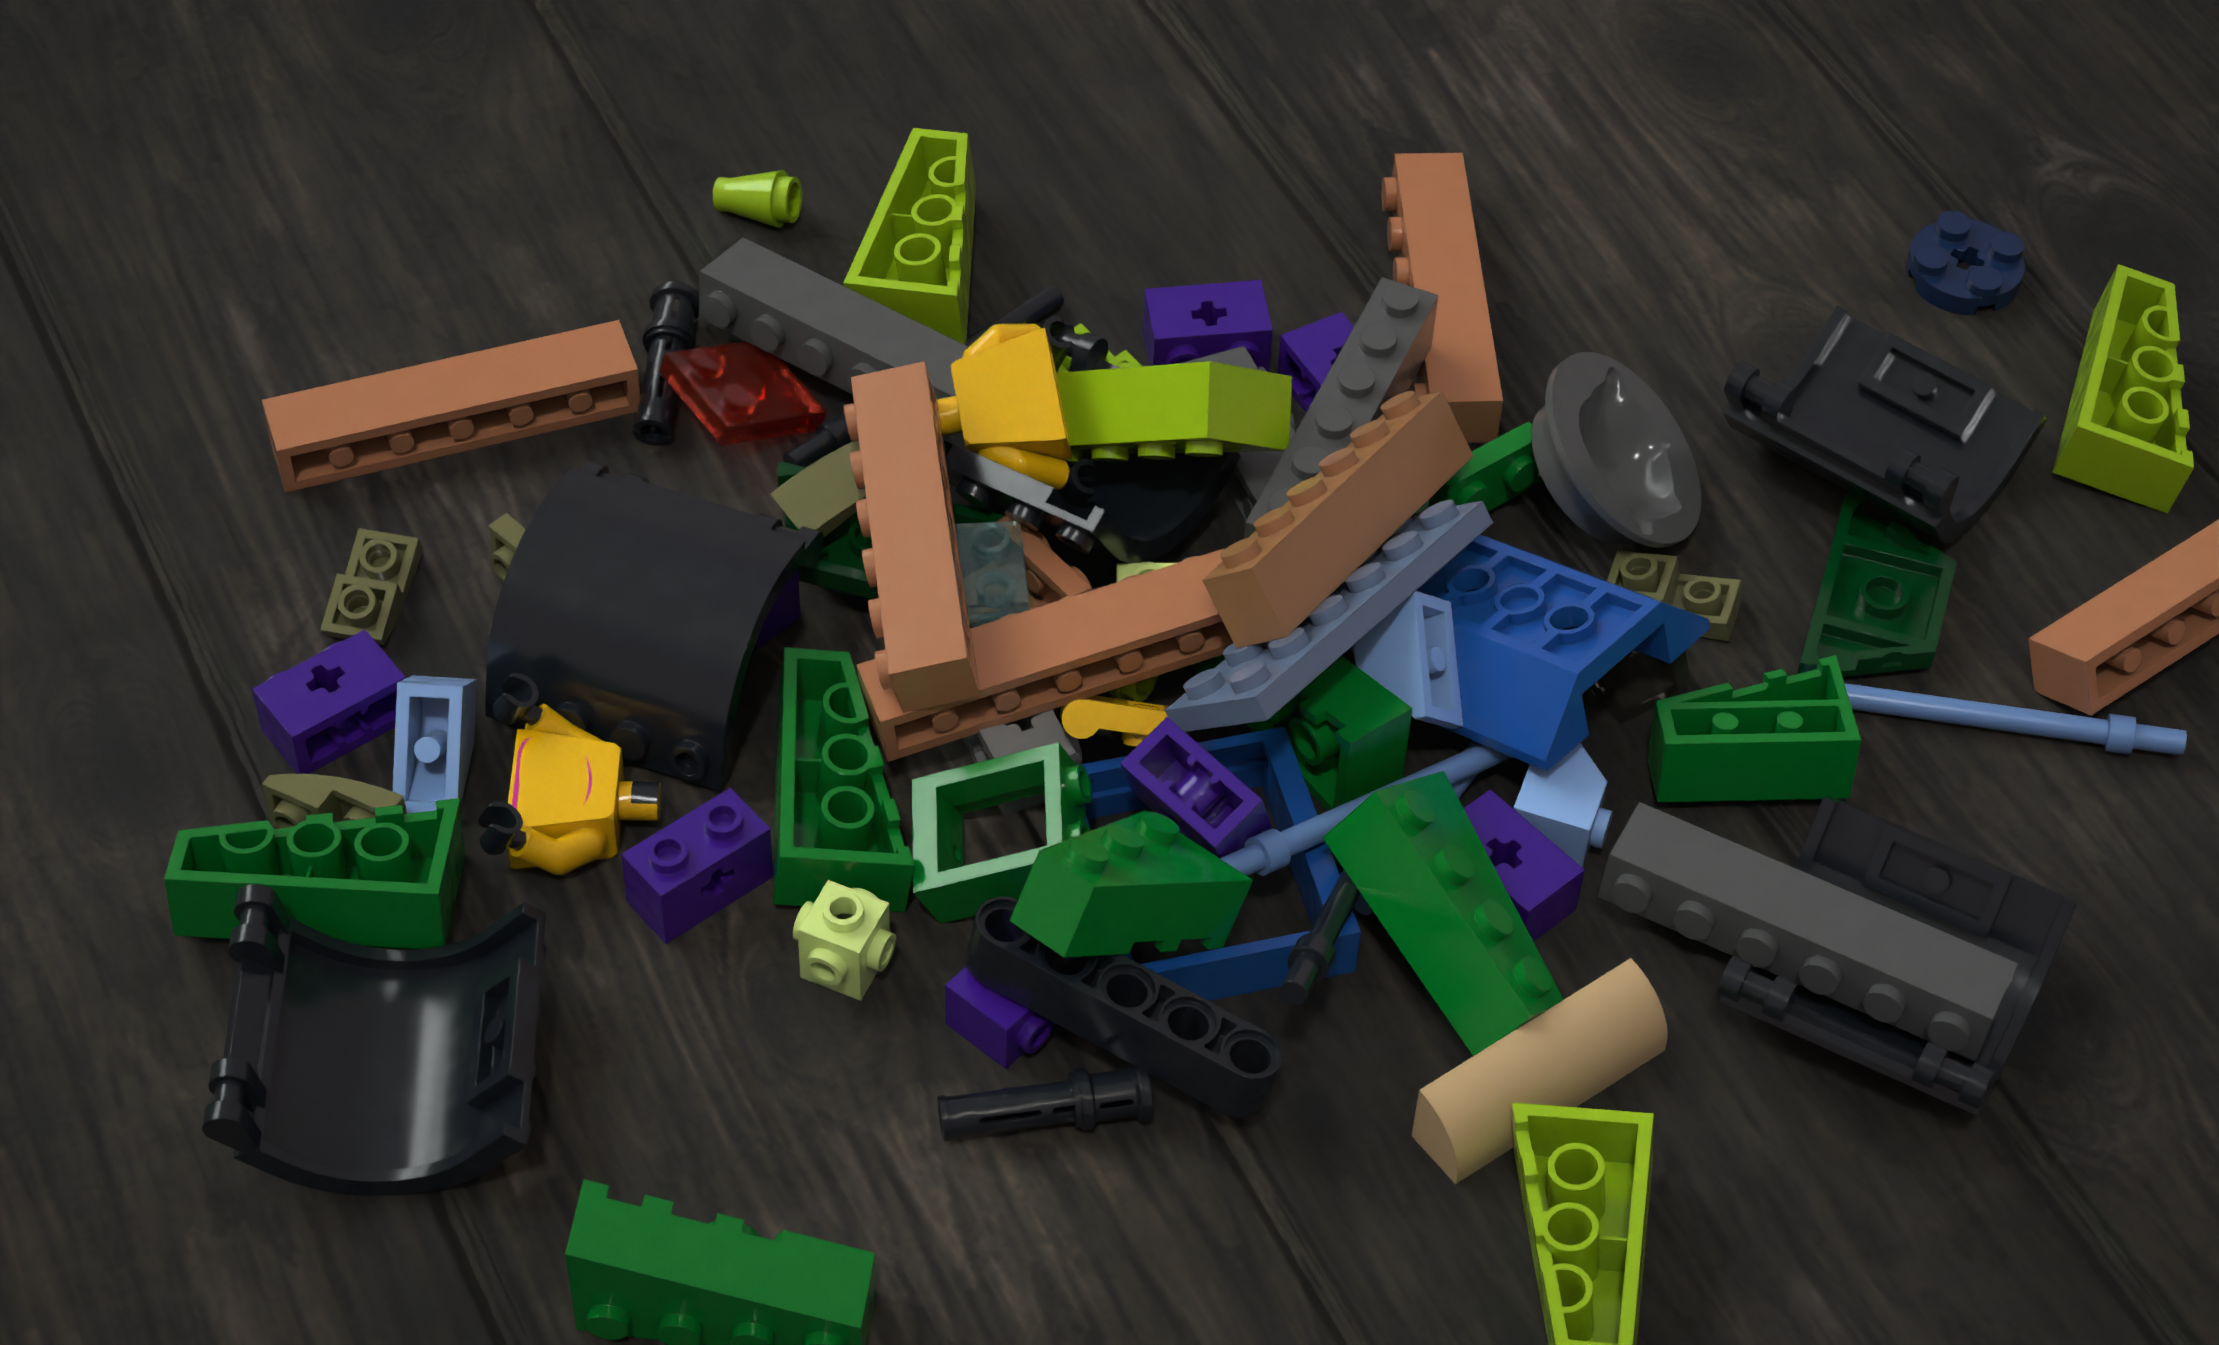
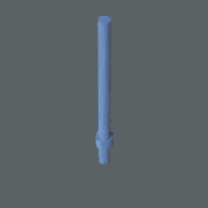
[1844,683,2187,756]
[1220,744,1514,876]

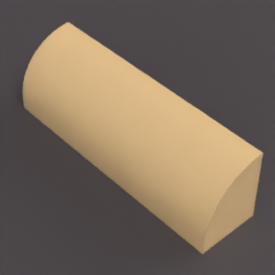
[1412,958,1668,1184]

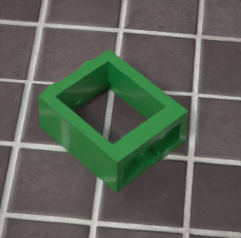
[912,742,1092,924]

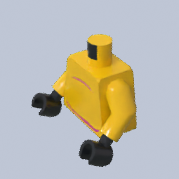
[937,316,1098,504]
[478,673,661,875]

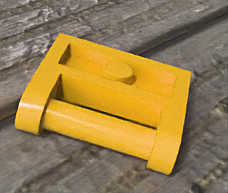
[1060,695,1169,747]

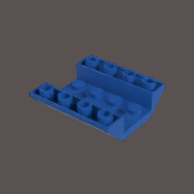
[1416,534,1710,771]

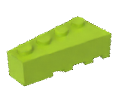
[843,128,976,345]
[2052,264,2194,514]
[1056,361,1292,465]
[1512,1102,1654,1345]

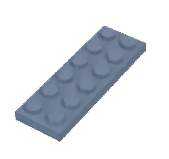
[1165,500,1493,732]

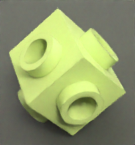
[793,880,896,1001]

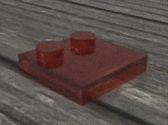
[659,342,827,446]

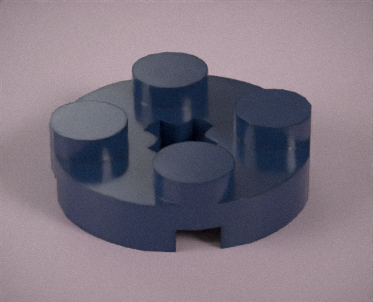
[1906,211,2025,315]

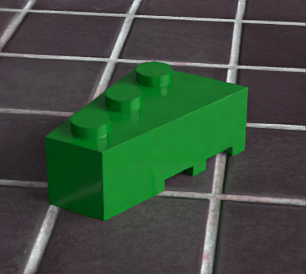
[1647,655,1861,802]
[1010,811,1253,958]

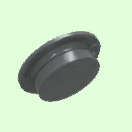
[1531,352,1701,548]

